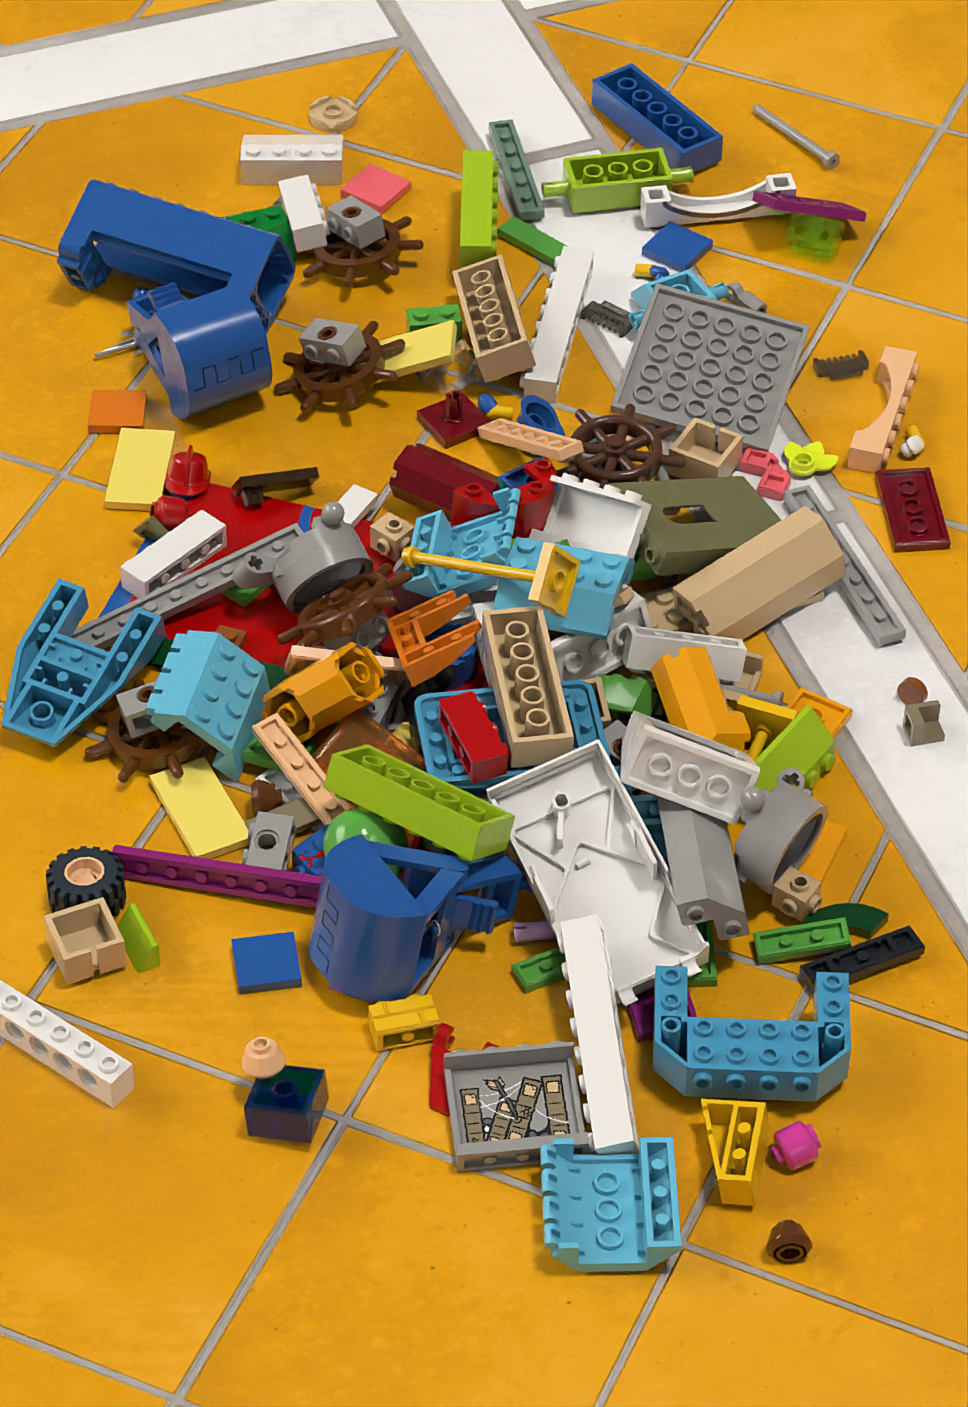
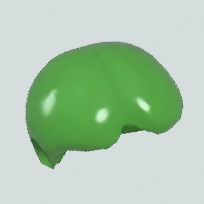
[323,806,409,878]

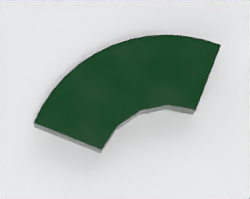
[802,903,889,939]

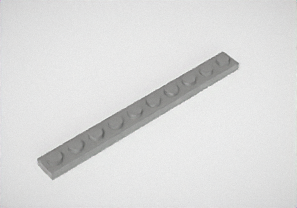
[70,523,303,649]

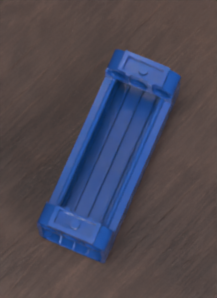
[57,179,295,334]

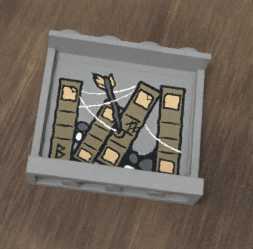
[444,1041,589,1172]

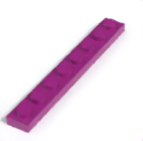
[111,845,322,908]

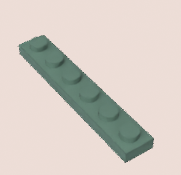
[488,119,545,220]

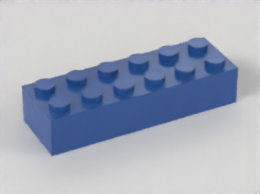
[592,63,723,173]

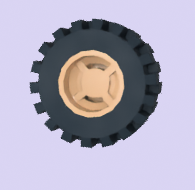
[46,846,126,917]

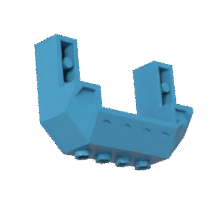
[652,966,851,1102]

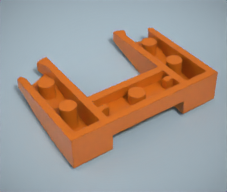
[386,590,482,687]

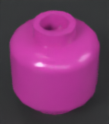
[770,1121,822,1170]

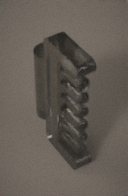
[580,300,634,338]
[813,350,869,380]

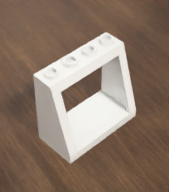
[551,583,652,681]
[620,711,760,825]

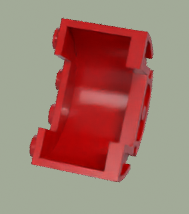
[451,458,557,539]

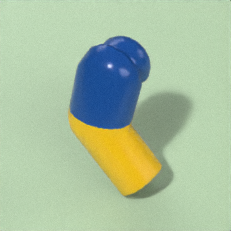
[635,264,670,281]
[478,394,513,420]

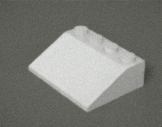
[240,135,344,185]

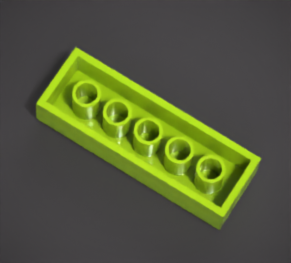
[460,150,498,269]
[324,744,516,862]

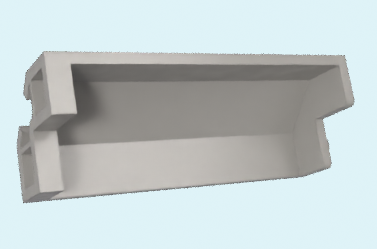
[657,796,750,940]

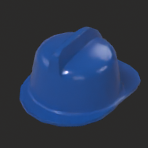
[517,395,565,436]

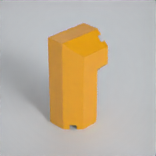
[261,642,384,743]
[650,647,751,754]

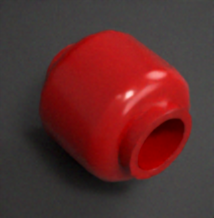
[150,496,193,532]

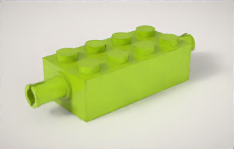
[541,148,693,213]

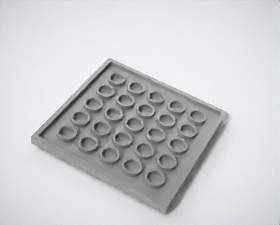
[610,283,810,452]

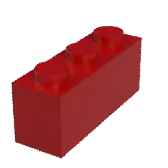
[438,691,511,784]

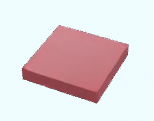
[340,164,411,214]

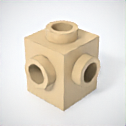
[370,512,414,562]
[771,866,822,921]

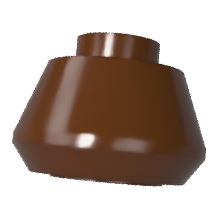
[251,779,283,817]
[766,1220,812,1264]

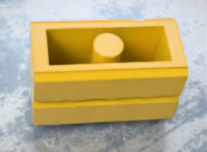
[368,994,440,1051]

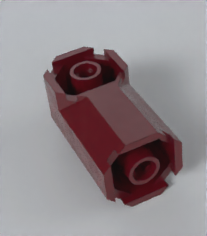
[389,443,501,522]

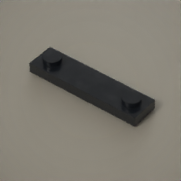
[799,925,925,993]

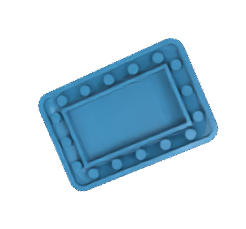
[414,680,610,786]

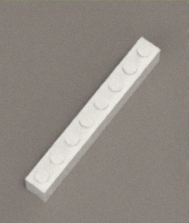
[520,246,594,403]
[557,914,639,1154]

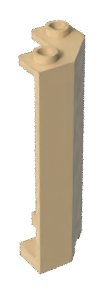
[672,506,845,640]

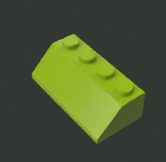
[740,705,836,818]

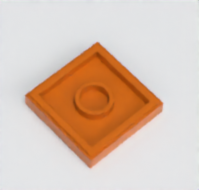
[88,390,147,433]

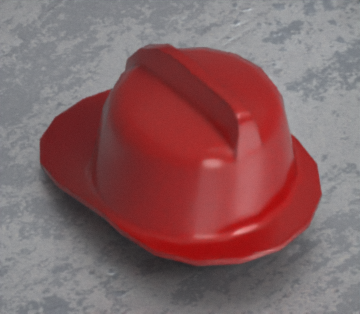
[165,445,211,496]

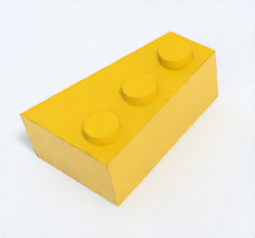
[701,1099,769,1206]

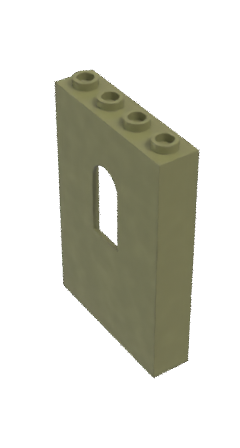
[608,476,781,575]

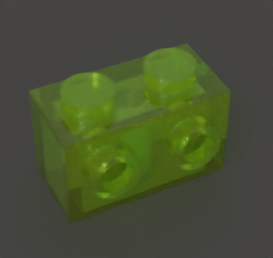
[785,212,845,258]

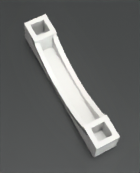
[640,173,797,228]

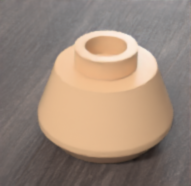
[241,1037,286,1079]

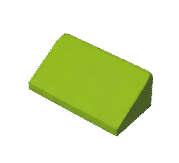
[117,903,160,973]

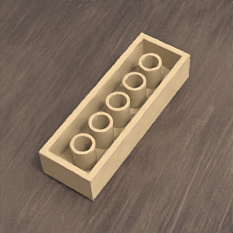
[452,254,536,383]
[481,605,574,768]

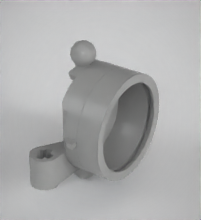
[232,502,374,613]
[734,768,828,894]

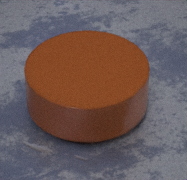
[897,677,928,705]

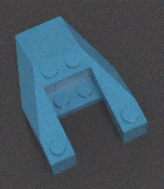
[1,578,166,747]

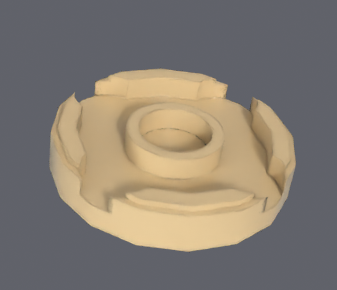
[309,96,358,132]

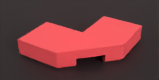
[738,447,791,502]

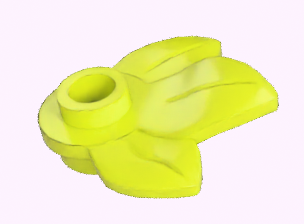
[784,441,838,477]

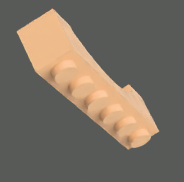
[847,346,920,473]

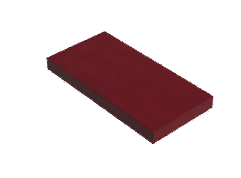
[875,467,951,553]

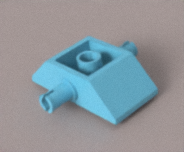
[629,269,729,329]

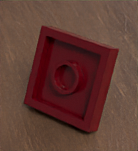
[417,390,490,449]

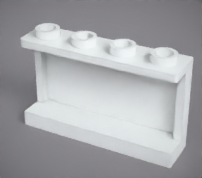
[529,473,652,559]

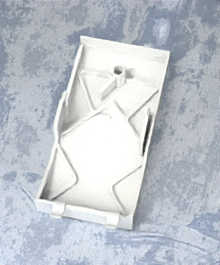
[486,739,709,1006]

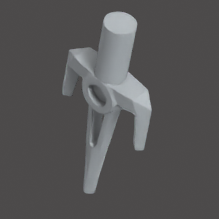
[94,328,144,358]

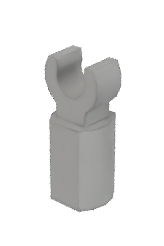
[726,281,767,313]

